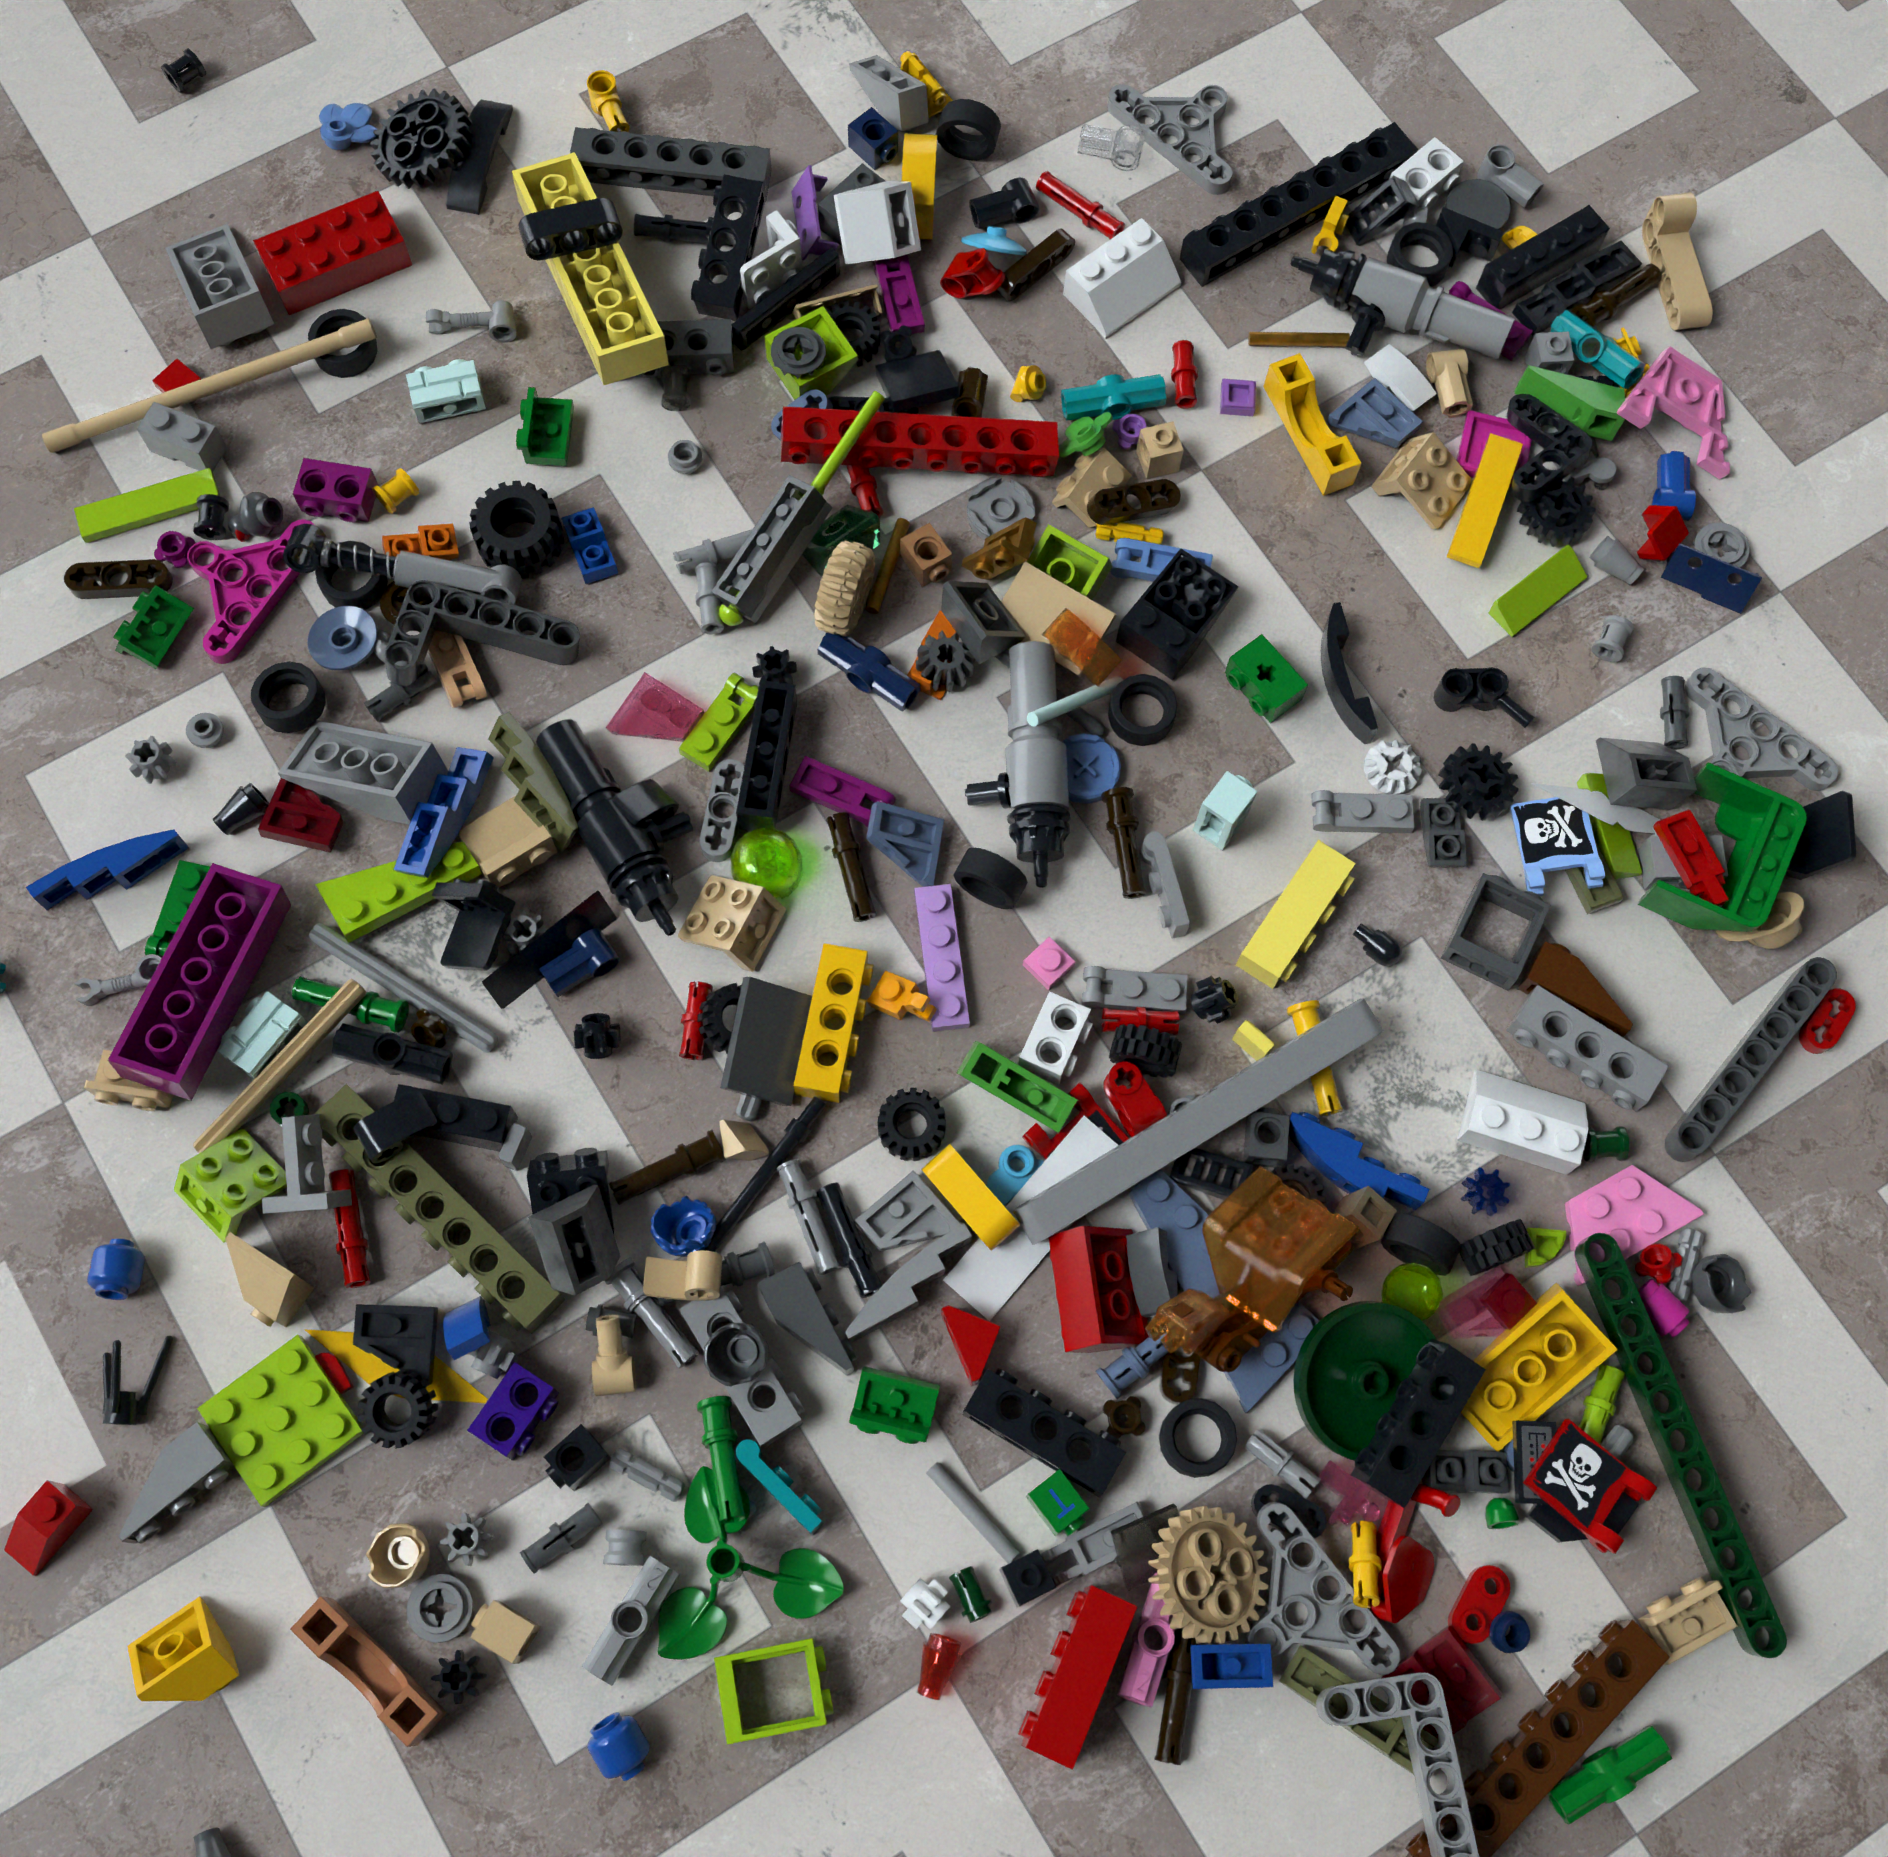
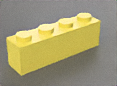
[1236,840,1356,989]

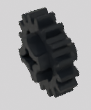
[1517,477,1596,547]
[1438,743,1519,821]

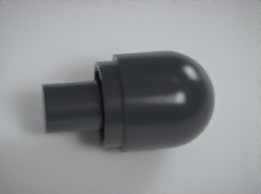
[1353,924,1402,966]

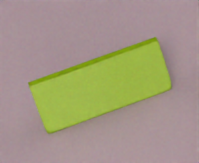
[1488,544,1588,637]
[1577,773,1642,880]

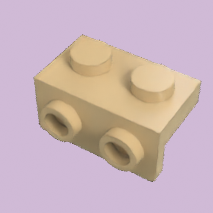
[1052,447,1132,528]
[1638,1577,1737,1665]

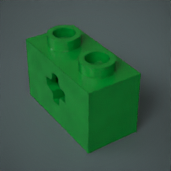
[1225,634,1308,723]

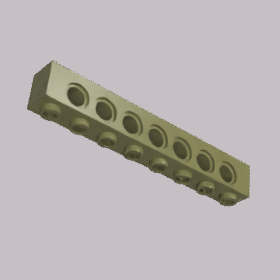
[315,1084,565,1334]

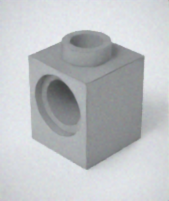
[1525,332,1574,374]

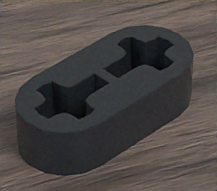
[1251,1484,1327,1539]

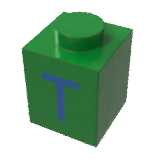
[1026,1469,1090,1537]

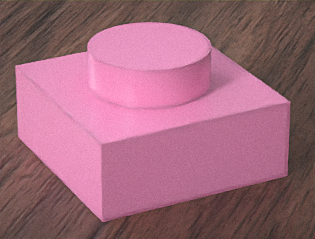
[1023,937,1075,991]

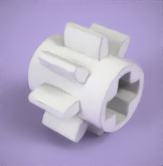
[900,1578,951,1630]

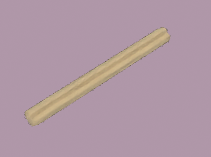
[193,979,366,1153]

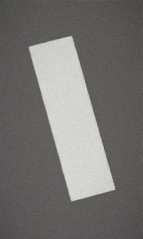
[943,1116,1118,1321]

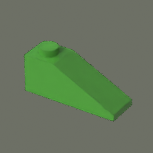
[956,1041,1078,1133]

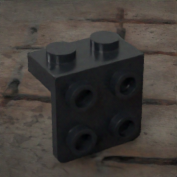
[1785,791,1856,880]
[432,879,516,971]
[527,1148,615,1234]

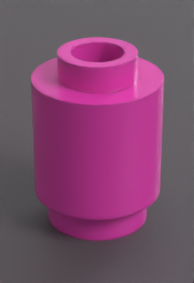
[1638,1279,1690,1337]

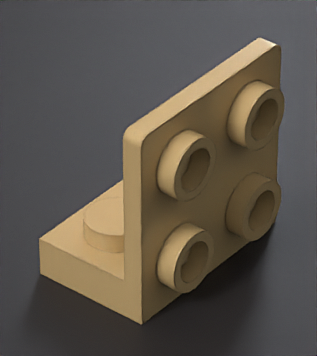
[1371,432,1472,529]
[678,875,786,972]

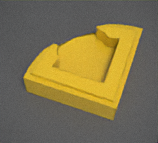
[1502,226,1538,250]

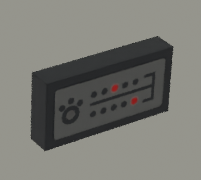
[1512,1421,1556,1504]

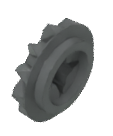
[771,327,826,379]

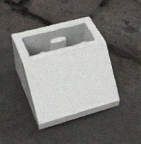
[834,181,921,264]

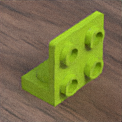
[174,1129,287,1243]

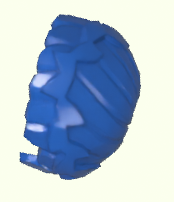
[650,1196,717,1257]

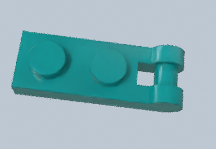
[736,1439,823,1535]

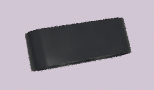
[518,198,623,261]

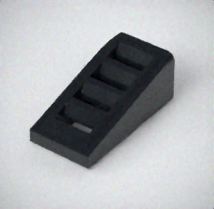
[1346,175,1419,246]
[1169,1148,1256,1207]

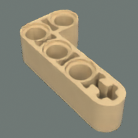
[1642,192,1713,330]

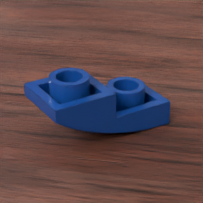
[561,507,618,584]
[443,1296,491,1360]

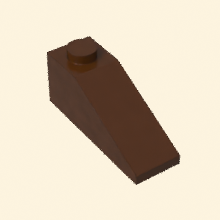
[1518,941,1633,1037]

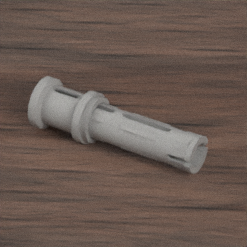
[604,1258,699,1369]

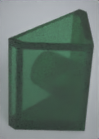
[802,505,880,577]

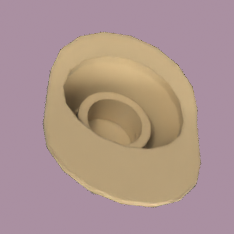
[1715,892,1805,949]

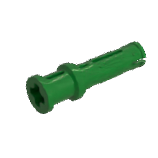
[292,976,409,1033]
[696,1396,746,1524]

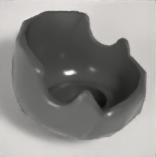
[1692,1254,1751,1313]
[704,1323,768,1387]

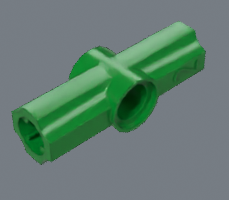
[1548,1726,1672,1824]

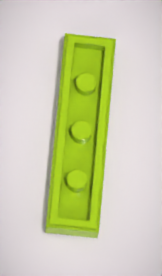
[74,468,220,543]

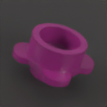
[154,531,196,568]

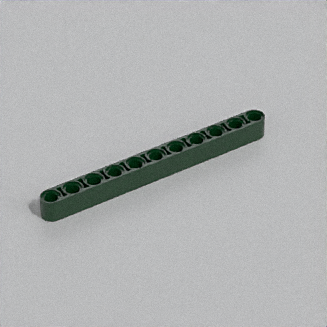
[1575,1233,1787,1658]

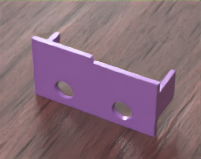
[791,165,839,260]

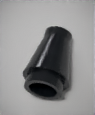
[213,783,269,835]

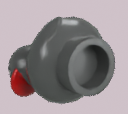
[228,492,283,542]

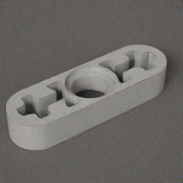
[699,759,744,862]

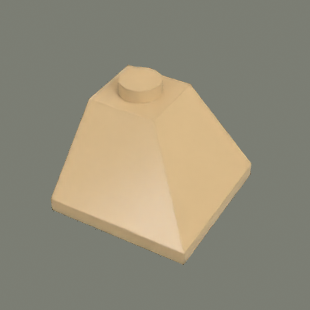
[225,1232,314,1327]

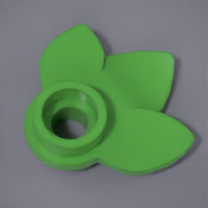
[1059,412,1113,457]

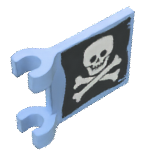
[1510,797,1605,896]

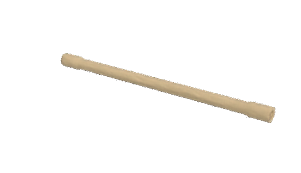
[42,318,377,453]

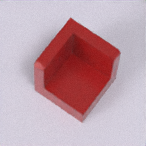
[1637,505,1689,560]

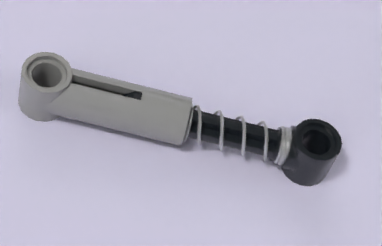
[283,524,522,605]

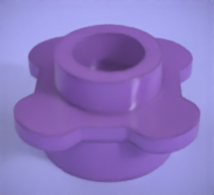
[1112,414,1146,449]

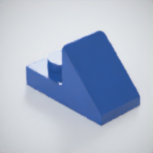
[1190,1644,1273,1689]

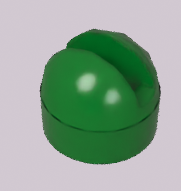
[1485,1498,1520,1529]

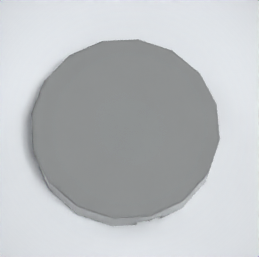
[967,478,1035,540]

